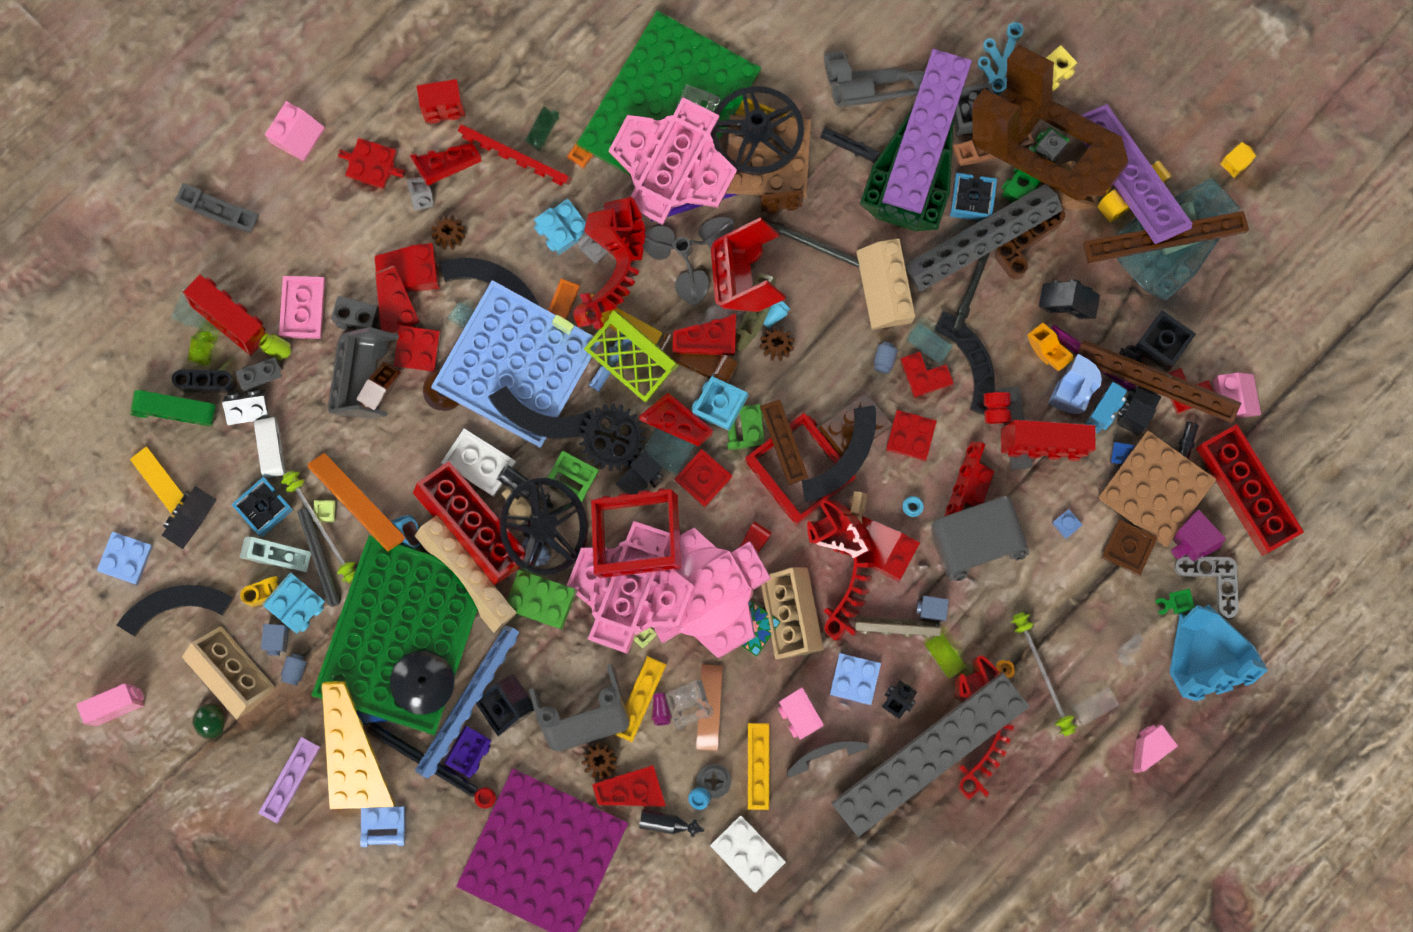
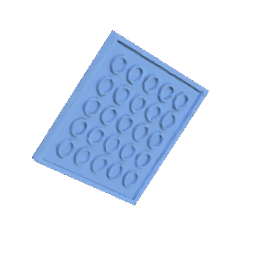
[431,280,600,448]

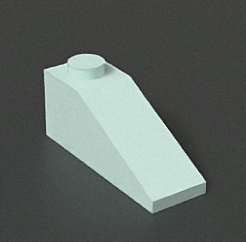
[240,537,311,573]

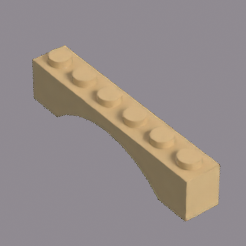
[415,516,516,633]

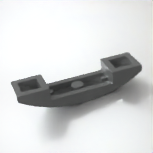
[175,183,259,233]
[787,741,869,778]

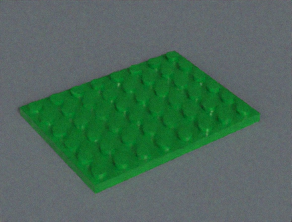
[576,11,762,177]
[311,535,478,736]

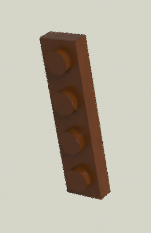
[760,399,809,486]

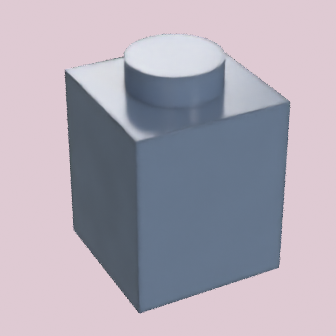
[916,596,949,623]
[261,624,289,656]

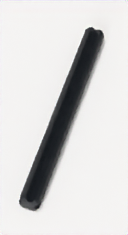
[367,723,479,797]

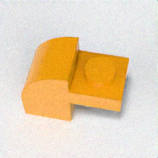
[1027,323,1074,372]

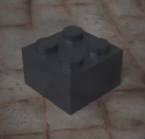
[1135,310,1196,372]

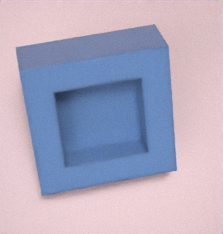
[1052,509,1082,539]

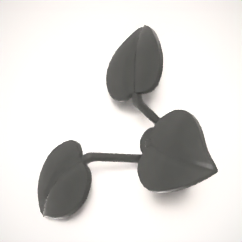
[642,217,734,306]

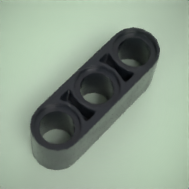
[171,369,236,393]

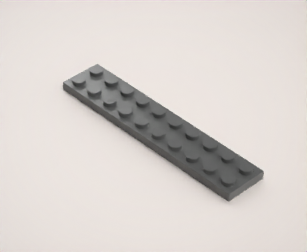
[832,672,1030,837]

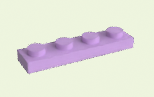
[259,737,321,824]

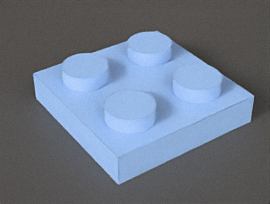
[97,532,153,585]
[830,653,881,705]

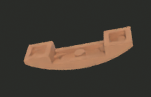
[953,133,1034,165]
[697,664,723,751]

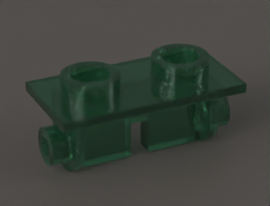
[525,106,559,152]

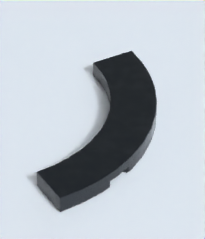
[438,258,539,306]
[935,311,995,415]
[488,386,596,439]
[801,405,876,502]
[116,585,234,637]

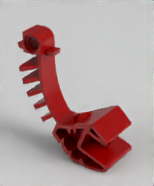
[573,197,646,329]
[807,500,873,641]
[955,656,1014,800]

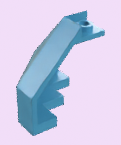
[1169,604,1268,701]

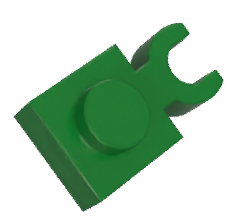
[1155,588,1195,615]

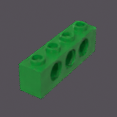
[1001,126,1070,203]

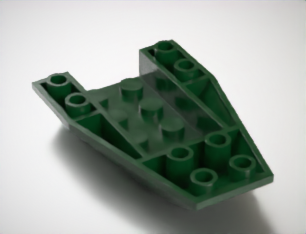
[860,108,954,232]

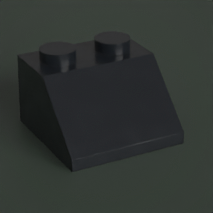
[476,674,535,737]

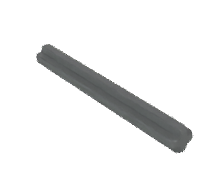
[297,508,340,607]

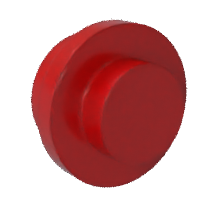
[474,787,496,809]

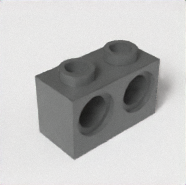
[331,296,379,330]

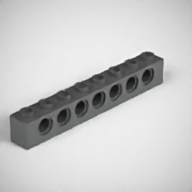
[905,184,1063,292]

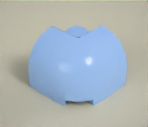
[1048,354,1102,414]

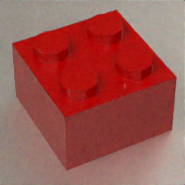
[416,79,465,123]

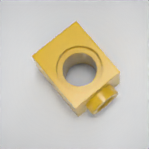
[1220,142,1256,178]

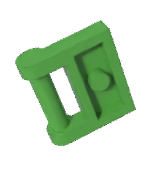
[727,404,765,450]
[547,451,599,503]

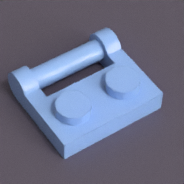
[360,807,405,847]

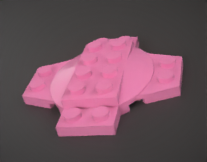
[609,98,737,225]
[567,521,696,654]
[653,528,771,658]

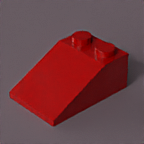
[374,243,440,293]
[846,516,920,583]

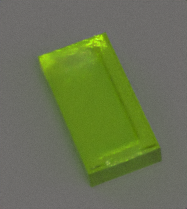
[924,632,966,680]

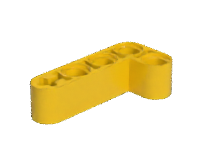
[1097,161,1172,223]

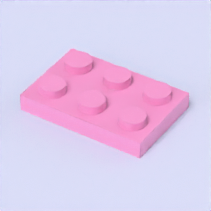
[279,276,325,339]

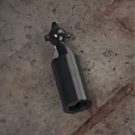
[497,464,554,509]
[639,809,705,837]

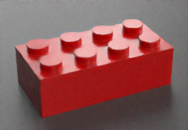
[183,274,266,357]
[1001,420,1096,461]

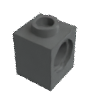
[1035,130,1068,162]

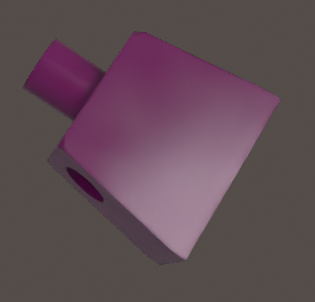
[1171,510,1226,561]

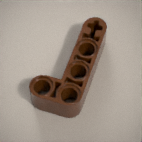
[995,210,1065,280]
[659,333,738,384]

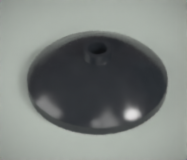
[390,650,455,715]

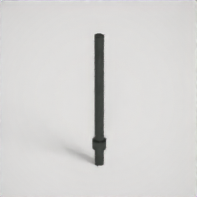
[761,217,859,268]
[952,252,990,332]

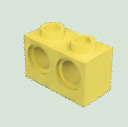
[1046,46,1077,92]

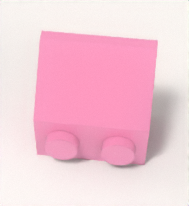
[265,101,325,162]
[1212,373,1261,421]
[777,688,824,740]
[1133,725,1178,773]

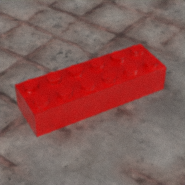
[1196,424,1304,556]
[413,461,526,586]

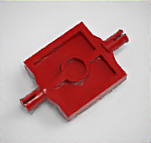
[338,138,405,190]

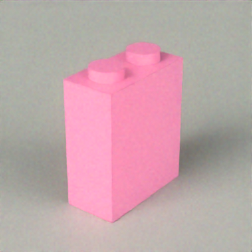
[77,684,144,726]

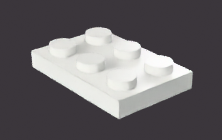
[441,429,517,497]
[710,815,786,892]

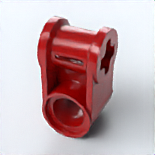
[739,521,772,553]

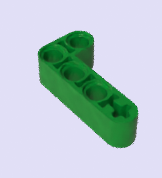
[129,390,216,426]

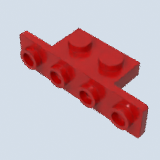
[944,442,995,517]

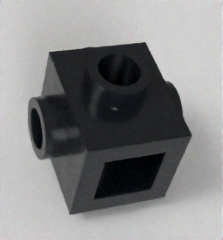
[882,680,917,719]

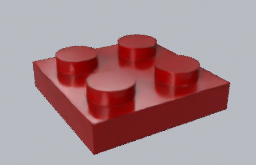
[394,325,441,372]
[886,410,937,461]
[674,449,733,508]

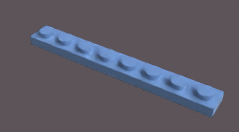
[415,625,519,779]

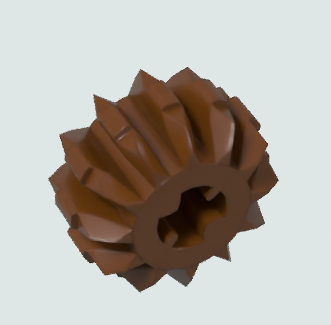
[431,215,466,250]
[760,326,795,361]
[582,742,618,779]

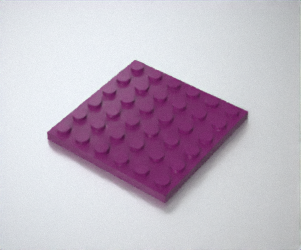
[456,768,629,932]

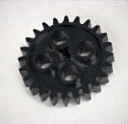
[578,403,646,471]

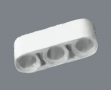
[254,417,285,478]

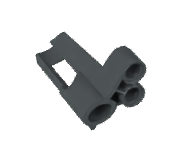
[824,51,925,108]

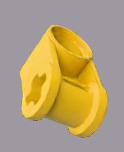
[240,576,279,607]

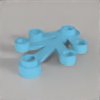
[977,22,1024,96]

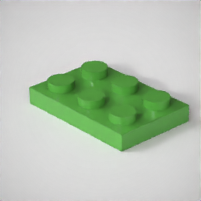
[507,570,577,630]

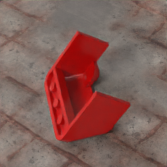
[711,217,786,312]

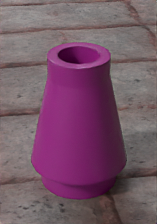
[651,693,672,726]

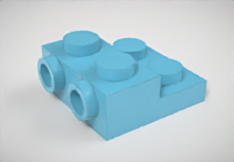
[534,199,586,255]
[692,376,749,431]
[262,572,325,634]

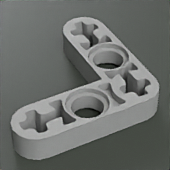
[1174,557,1239,619]

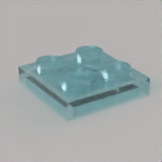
[641,428,695,476]

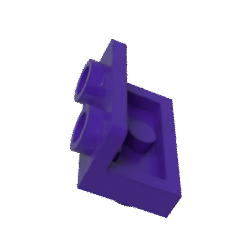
[443,725,491,778]

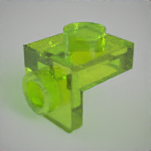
[188,331,218,365]

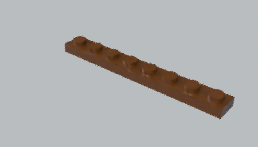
[1083,211,1249,263]
[1077,340,1241,424]

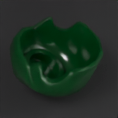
[193,704,226,739]

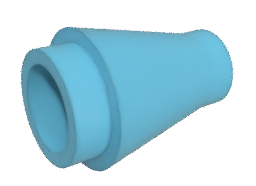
[763,301,790,329]

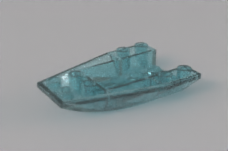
[1115,178,1240,301]

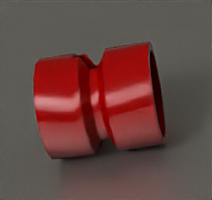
[983,392,1012,424]

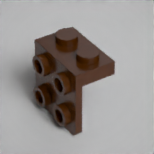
[759,190,803,214]

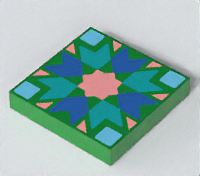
[741,601,781,657]

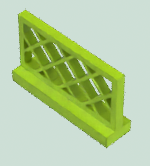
[584,310,679,403]

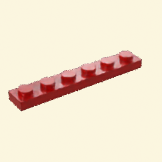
[458,124,572,186]

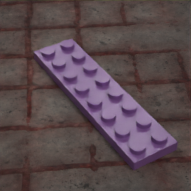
[882,49,972,214]
[1081,104,1193,244]

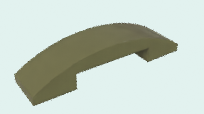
[735,273,776,351]

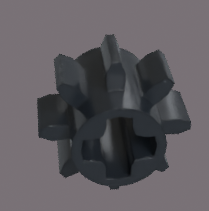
[1119,345,1144,363]

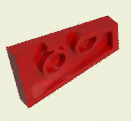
[410,143,482,186]
[592,765,666,807]

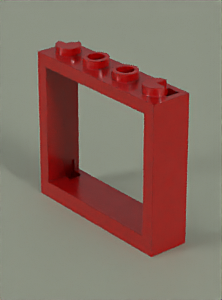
[745,413,856,526]
[591,488,681,578]

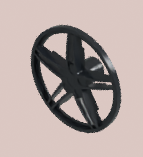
[711,86,804,175]
[500,478,588,575]

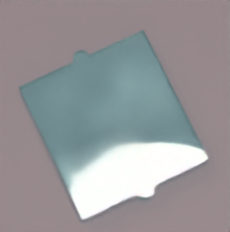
[171,286,207,330]

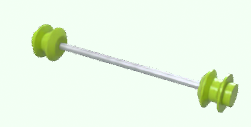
[281,470,356,584]
[1011,612,1078,737]

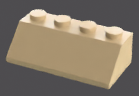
[856,239,915,330]
[761,567,824,660]
[182,626,276,719]

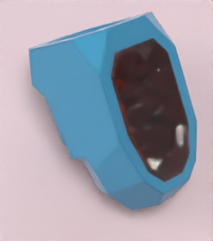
[391,515,420,550]

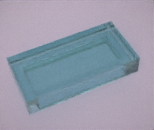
[907,323,953,364]

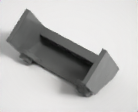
[328,327,399,419]
[529,664,630,752]

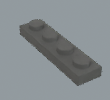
[997,386,1033,471]

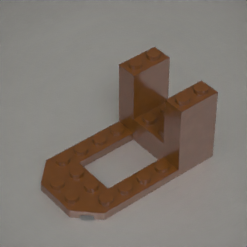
[972,44,1129,201]

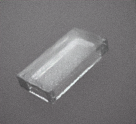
[1071,687,1120,726]

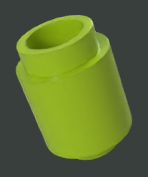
[259,333,291,361]

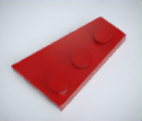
[375,265,420,333]
[672,314,736,356]
[639,393,714,447]

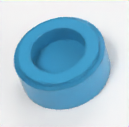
[688,787,711,810]

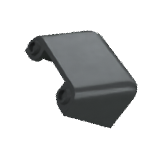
[932,496,1029,582]

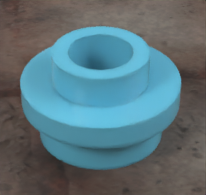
[902,496,924,517]

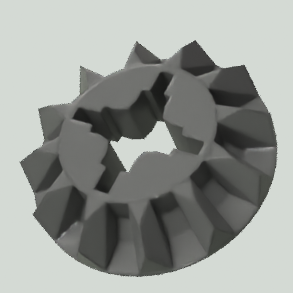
[697,764,731,798]

